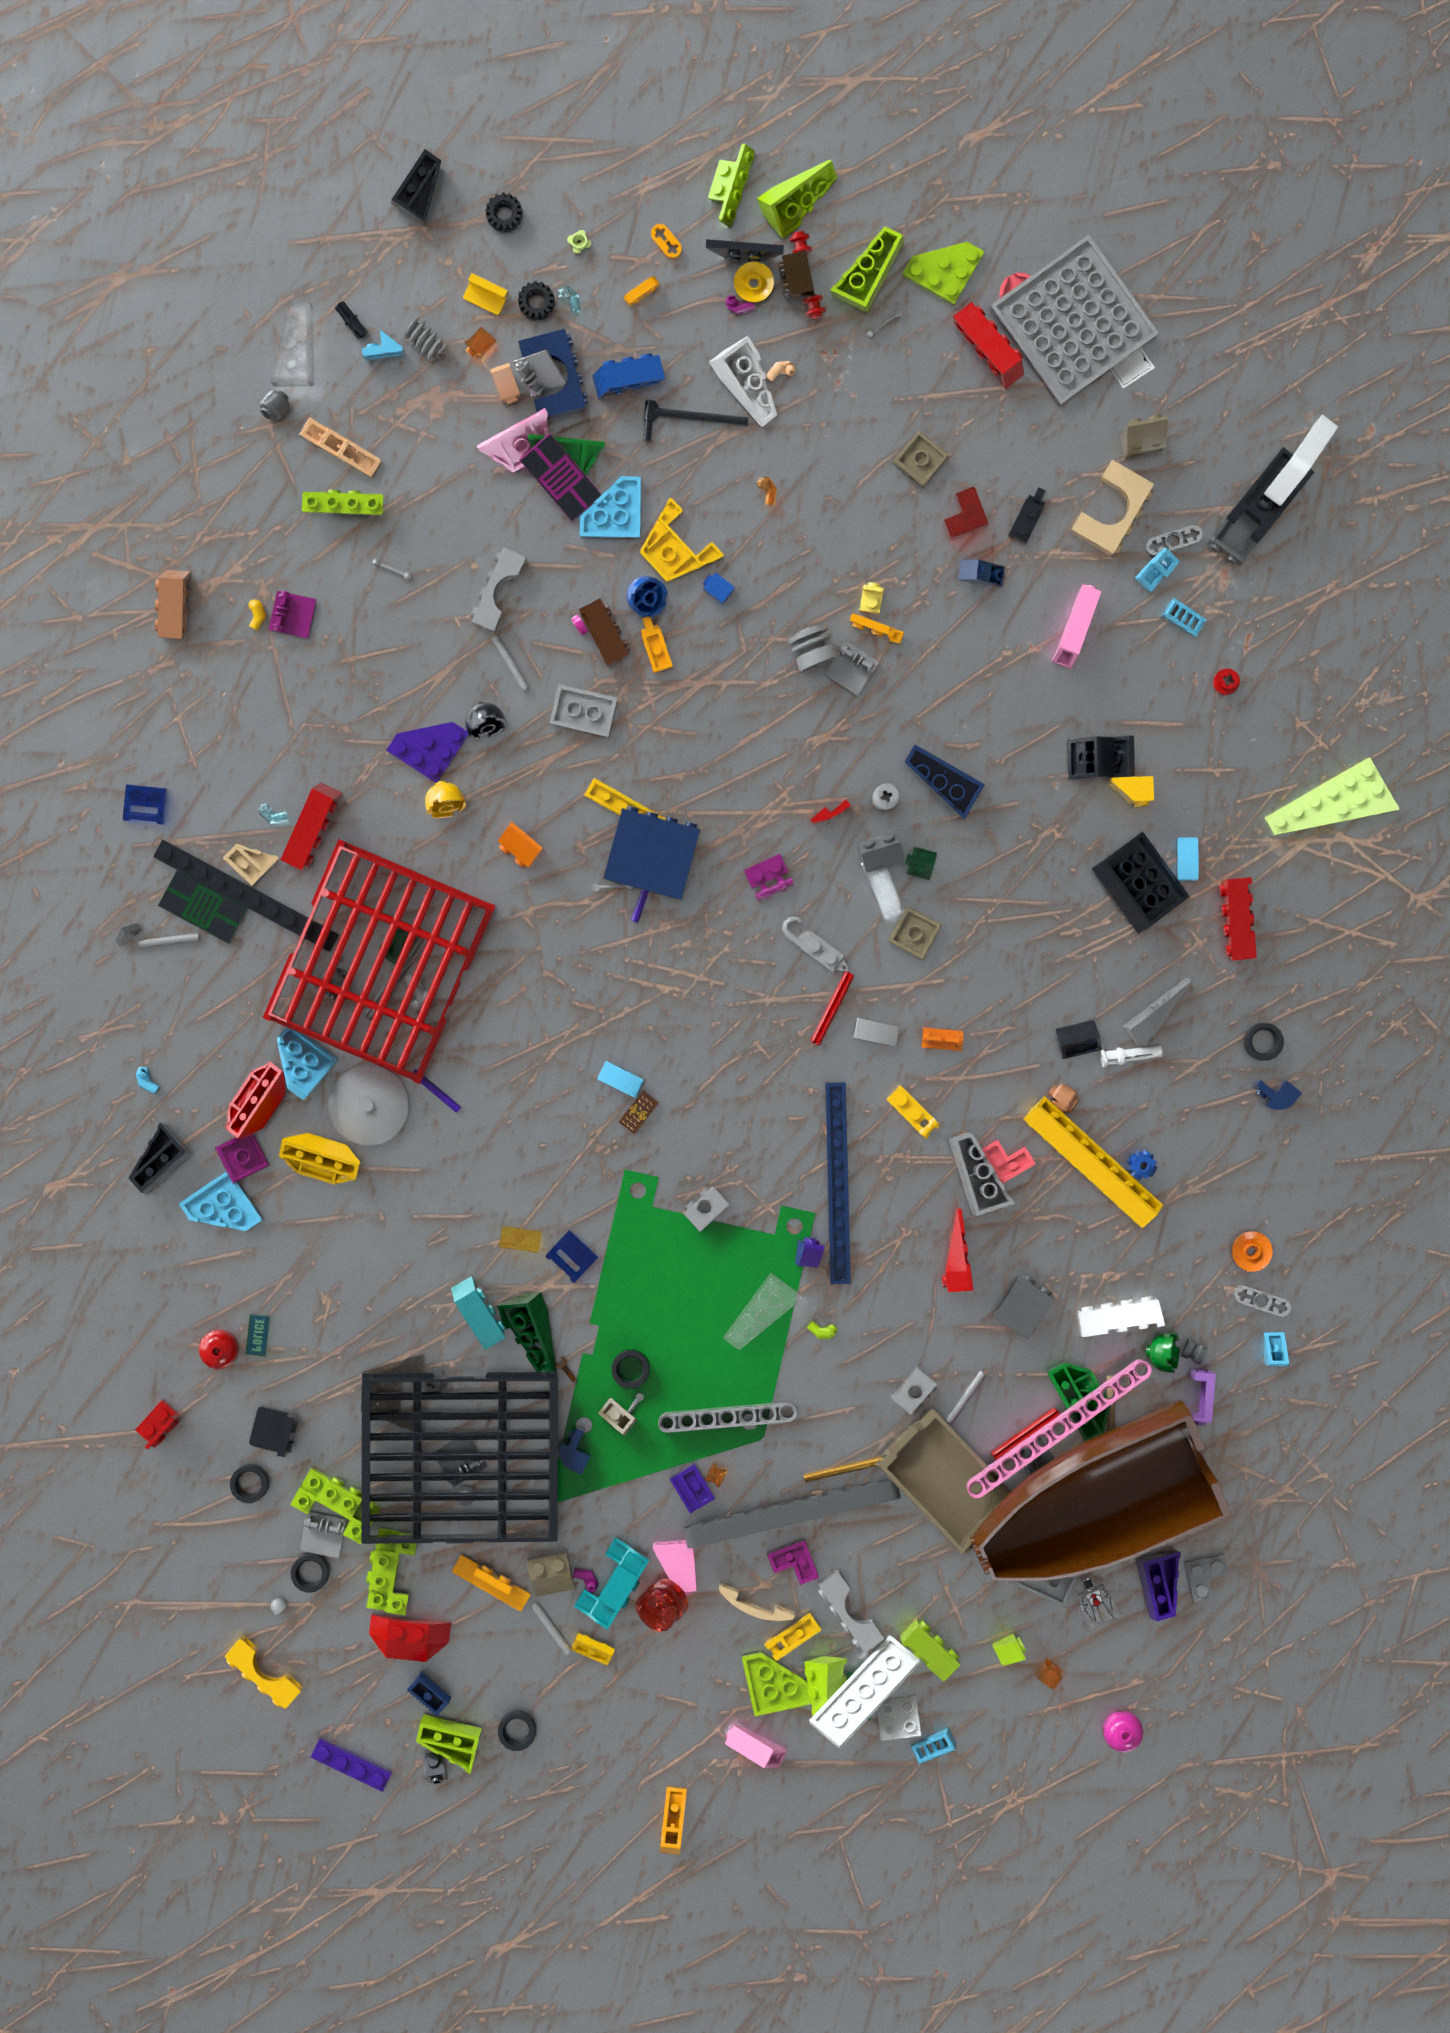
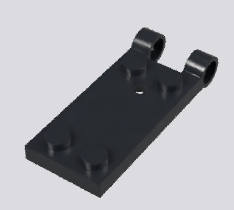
[1226,447,1314,544]

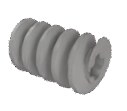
[404,317,449,361]
[872,783,899,811]

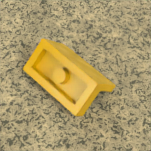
[463,273,509,316]

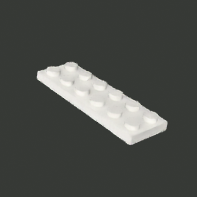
[809,1635,920,1749]

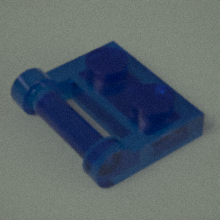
[123,784,167,825]
[545,1230,599,1283]

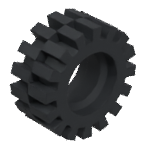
[485,192,523,232]
[518,281,555,320]

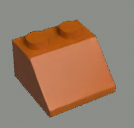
[498,822,545,868]

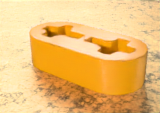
[651,224,682,260]
[624,276,661,306]

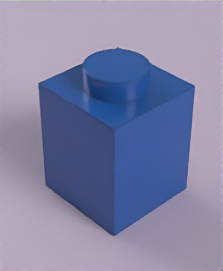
[703,572,735,605]

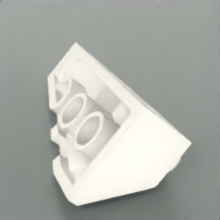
[709,336,777,427]

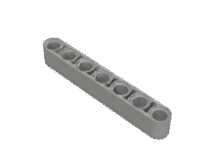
[658,1402,797,1433]

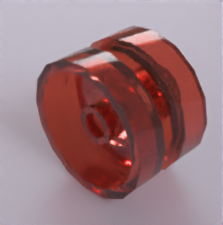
[636,1579,688,1632]

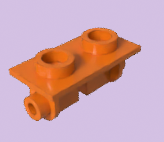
[921,1027,964,1051]

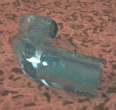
[557,286,580,313]
[259,804,288,823]

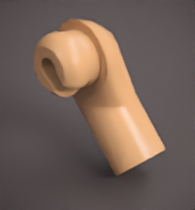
[766,361,796,382]

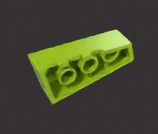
[830,227,904,313]

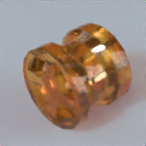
[705,1463,728,1487]

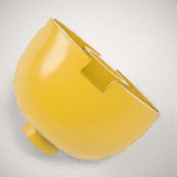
[425,781,466,818]

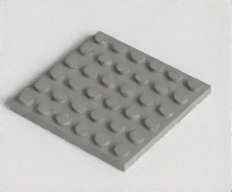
[990,235,1159,405]

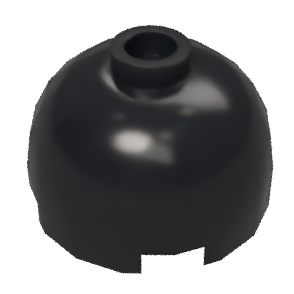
[465,702,507,740]

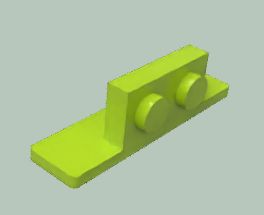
[708,144,755,227]
[302,490,384,515]

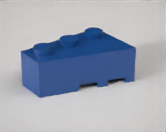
[592,353,665,399]

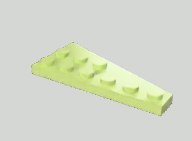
[1264,757,1400,835]

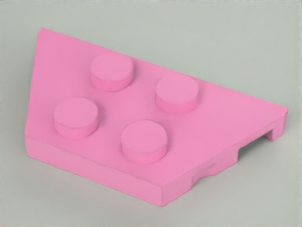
[477,408,548,473]

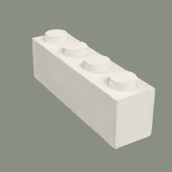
[1077,1296,1165,1337]

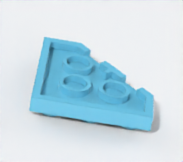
[580,476,641,538]
[277,1027,338,1100]
[179,1172,263,1231]

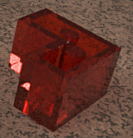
[943,486,989,542]

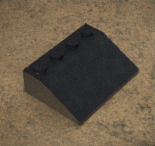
[1092,831,1190,934]

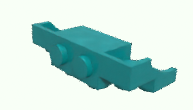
[574,1537,650,1630]

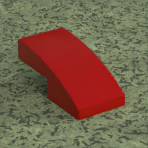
[810,799,851,824]

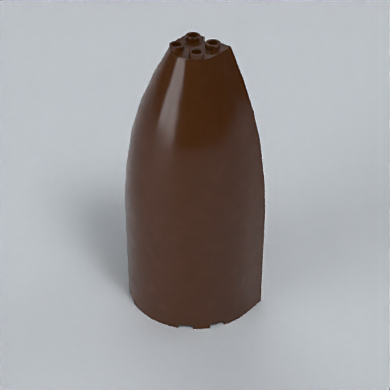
[970,1400,1231,1582]

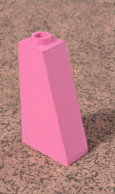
[1052,584,1102,669]

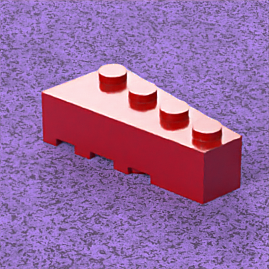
[953,302,1024,389]

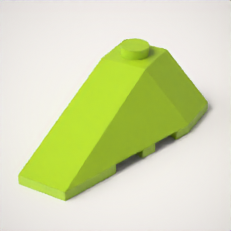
[757,160,838,238]

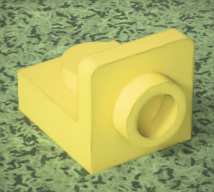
[860,583,884,614]

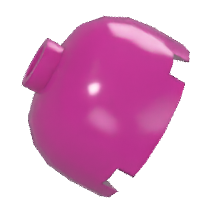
[1103,1711,1144,1753]

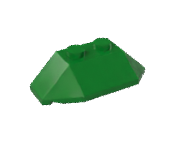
[1047,1362,1111,1441]

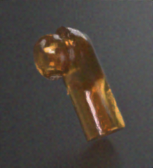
[757,476,777,506]

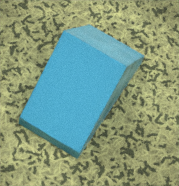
[1264,1332,1289,1366]

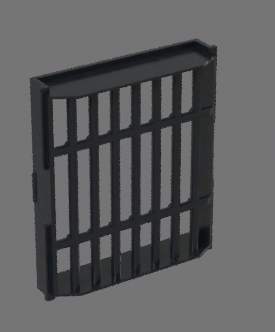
[361,1372,558,1544]

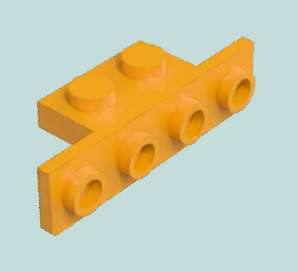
[452,1554,531,1611]

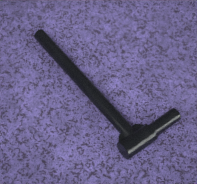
[643,400,749,442]

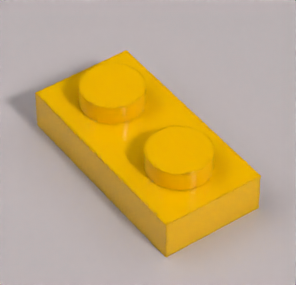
[571,1633,615,1666]

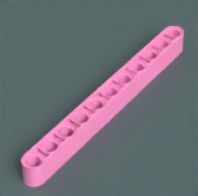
[966,1360,1152,1498]

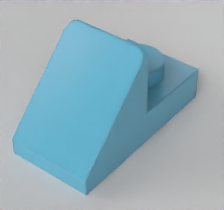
[362,330,405,360]

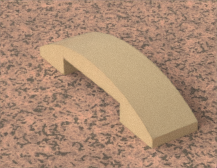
[718,1582,795,1621]

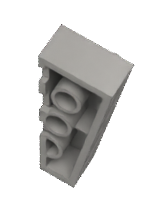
[948,1133,1015,1216]

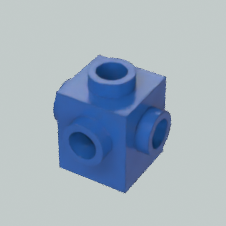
[1127,1150,1157,1180]

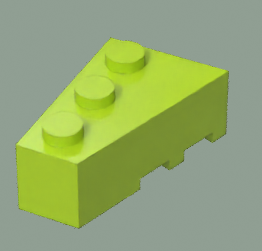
[804,1656,847,1716]

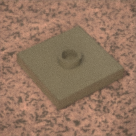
[892,430,949,487]
[887,906,942,960]

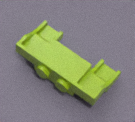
[290,1467,382,1544]
[366,1526,417,1616]

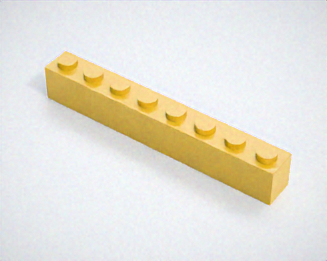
[1023,1096,1163,1228]

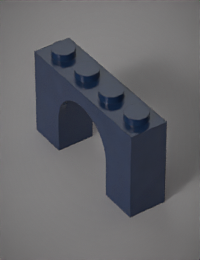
[518,329,589,421]

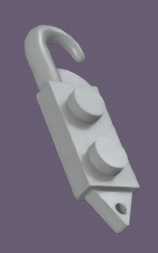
[782,917,849,972]

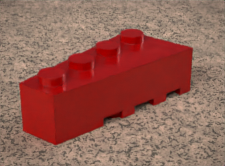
[280,782,342,871]
[1219,877,1257,961]

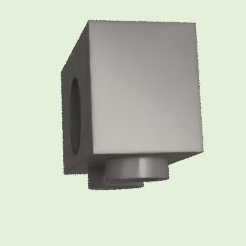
[684,1186,730,1231]
[892,1366,937,1415]

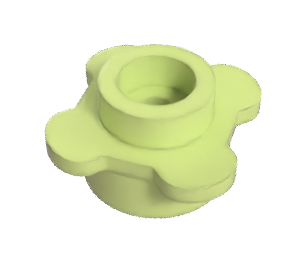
[567,230,591,254]

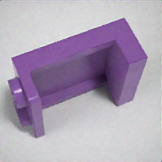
[1189,1368,1216,1425]

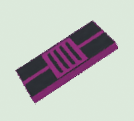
[519,433,602,521]

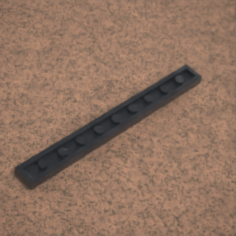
[153,839,340,952]

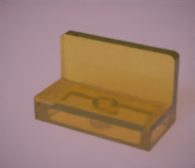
[498,1226,542,1253]

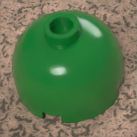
[1146,1332,1180,1373]

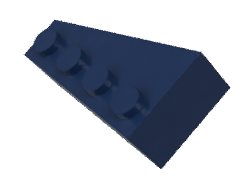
[905,744,985,820]

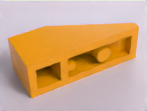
[660,1787,687,1855]

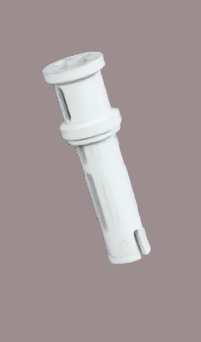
[1100,1044,1163,1068]

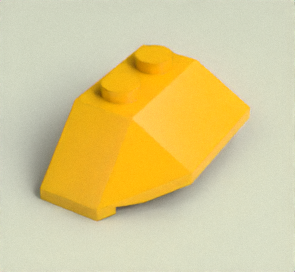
[279,1133,360,1185]

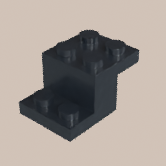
[1068,735,1135,780]

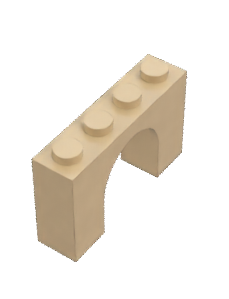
[1070,460,1154,556]

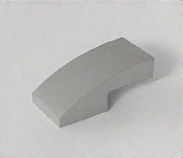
[853,1018,900,1047]

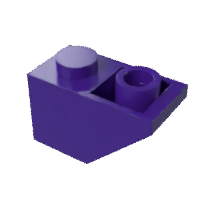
[795,1237,825,1268]

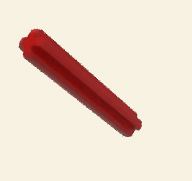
[811,971,854,1045]
[991,1408,1060,1460]

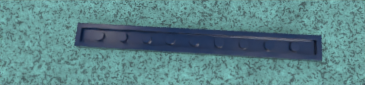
[825,1082,851,1284]

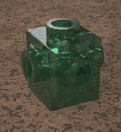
[905,847,937,880]

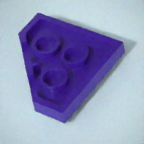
[386,722,469,783]

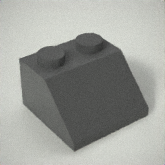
[857,831,905,873]

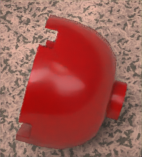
[199,1329,239,1370]

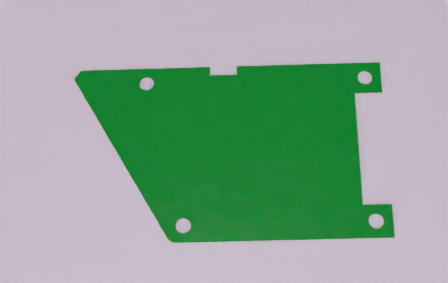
[558,1169,815,1502]

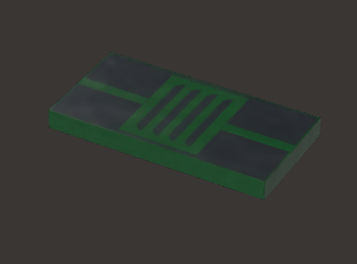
[158,870,248,944]

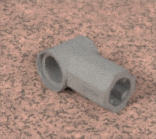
[400,973,436,1015]

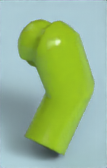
[806,1321,837,1339]

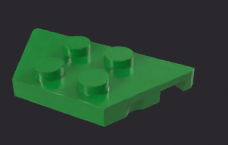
[527,433,605,475]

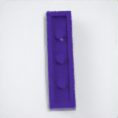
[310,1738,392,1792]

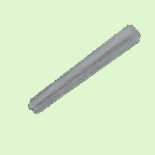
[364,937,427,1020]

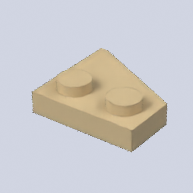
[223,844,279,886]

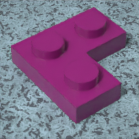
[767,1539,819,1585]

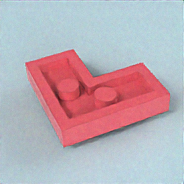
[982,1140,1036,1183]

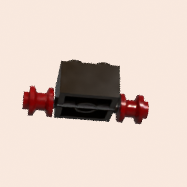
[778,231,826,319]

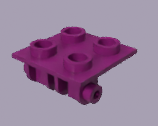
[269,591,316,638]

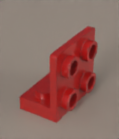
[135,1399,181,1450]

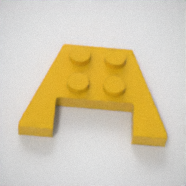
[640,498,724,582]

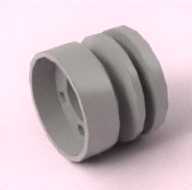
[788,624,839,672]

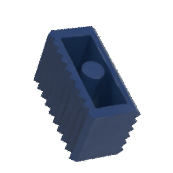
[407,1671,451,1716]

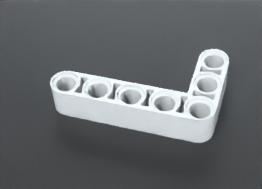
[1264,414,1338,506]

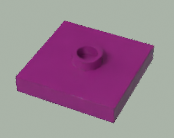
[215,1134,269,1184]

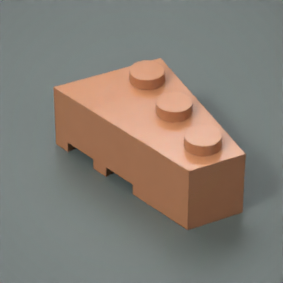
[155,570,190,639]

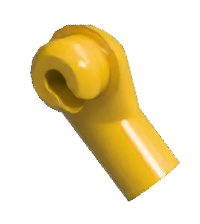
[249,600,266,631]

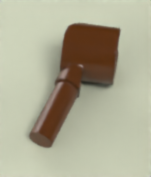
[555,1357,577,1382]

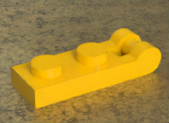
[886,1085,940,1139]
[764,1612,822,1661]

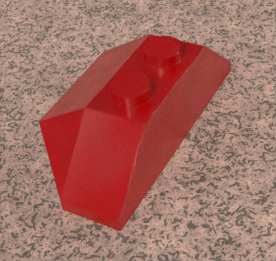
[226,1062,285,1139]
[369,1614,451,1662]

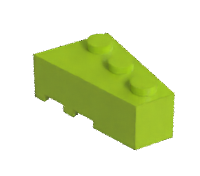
[900,1619,961,1682]
[416,1714,482,1774]

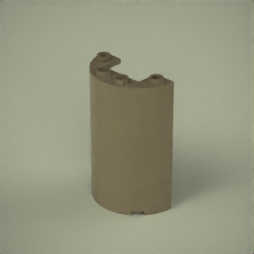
[876,1409,1011,1554]

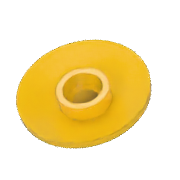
[734,262,774,302]

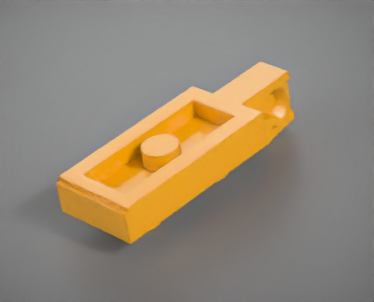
[849,613,904,643]
[641,616,673,673]

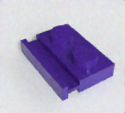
[670,1463,715,1514]

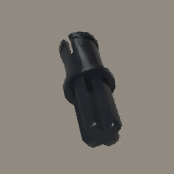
[335,301,368,340]

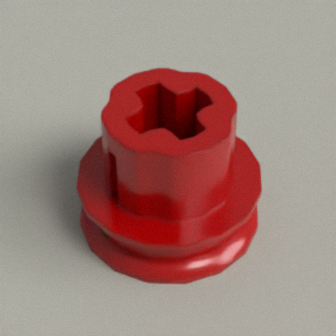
[1213,668,1240,695]

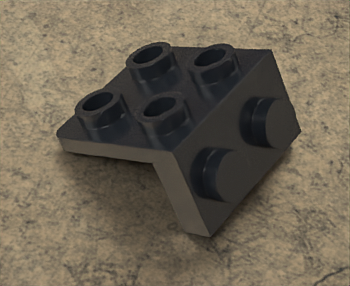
[249,1406,299,1457]

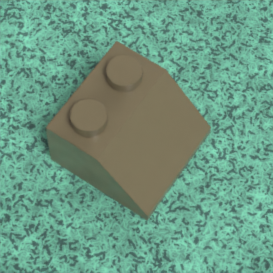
[527,1549,575,1597]

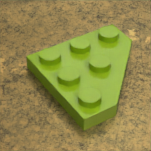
[902,242,985,305]
[742,1652,811,1716]

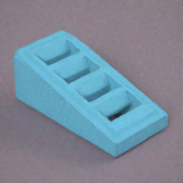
[1161,598,1206,637]
[911,1727,957,1764]

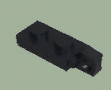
[1008,487,1046,544]

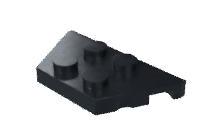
[705,239,784,262]

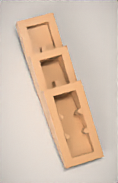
[299,417,381,477]

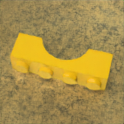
[224,1635,303,1709]

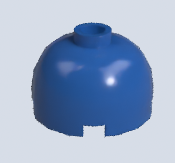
[627,576,668,617]

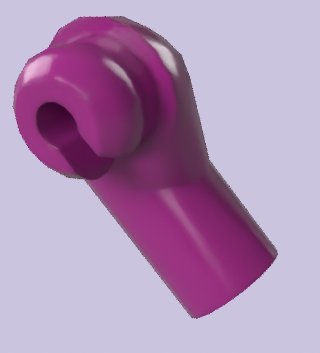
[726,295,755,315]
[573,1568,599,1593]

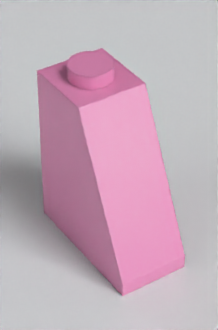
[653,1540,697,1595]
[725,1726,788,1768]

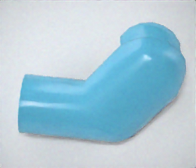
[136,1067,160,1095]

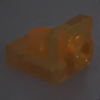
[464,327,496,359]

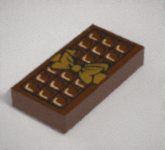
[619,1090,659,1134]

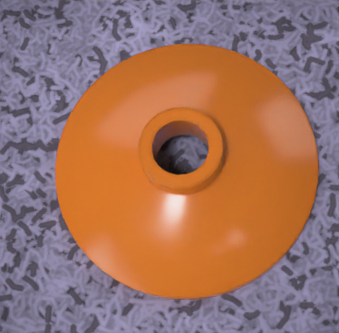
[1232,1231,1273,1272]

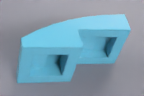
[1135,548,1180,592]
[1177,838,1199,881]
[597,1061,645,1098]

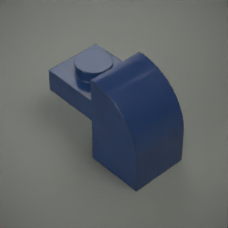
[1253,1080,1302,1110]
[559,1426,591,1475]

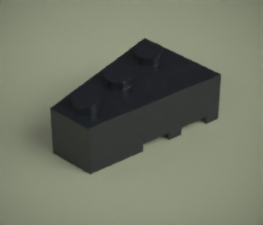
[391,149,442,226]
[128,1122,192,1195]

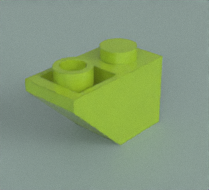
[992,1634,1027,1666]

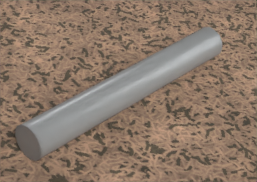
[492,635,529,691]
[138,933,200,948]
[946,1370,987,1424]
[530,1602,572,1655]

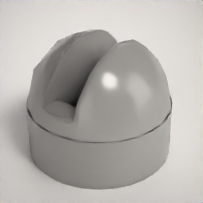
[271,1599,288,1616]

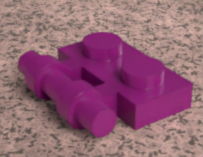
[744,854,794,901]

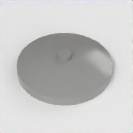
[328,1065,409,1145]

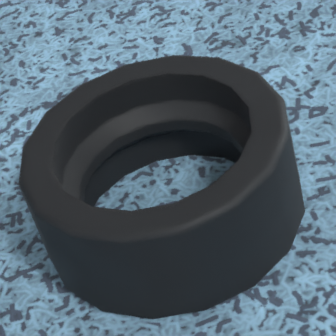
[1244,1023,1284,1061]
[612,1350,650,1389]
[230,1464,270,1503]
[290,1553,330,1593]
[498,1710,536,1751]

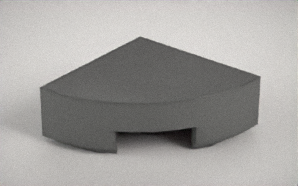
[116,923,141,946]

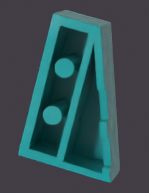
[451,1276,506,1350]

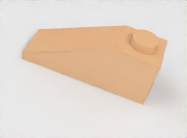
[490,363,521,405]

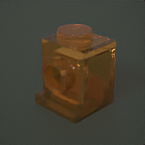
[1035,1658,1063,1690]

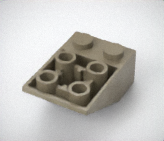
[1120,414,1168,458]

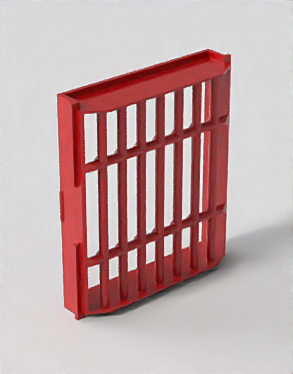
[262,839,495,1084]

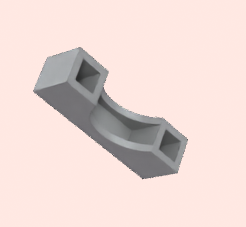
[470,547,527,633]
[818,1570,885,1653]

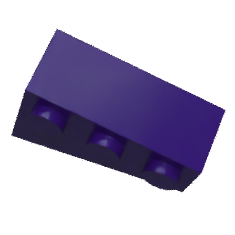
[1136,1549,1181,1621]

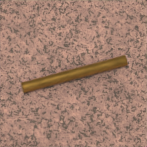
[804,1457,883,1483]

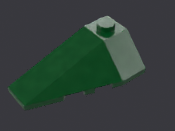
[497,1292,557,1372]

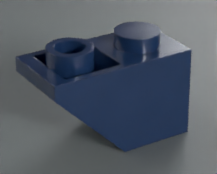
[958,559,1005,587]

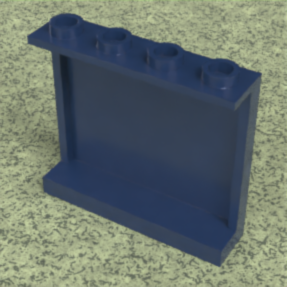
[603,806,700,900]

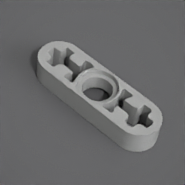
[1145,525,1203,557]
[1233,1285,1291,1317]

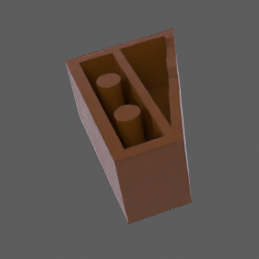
[579,598,631,667]

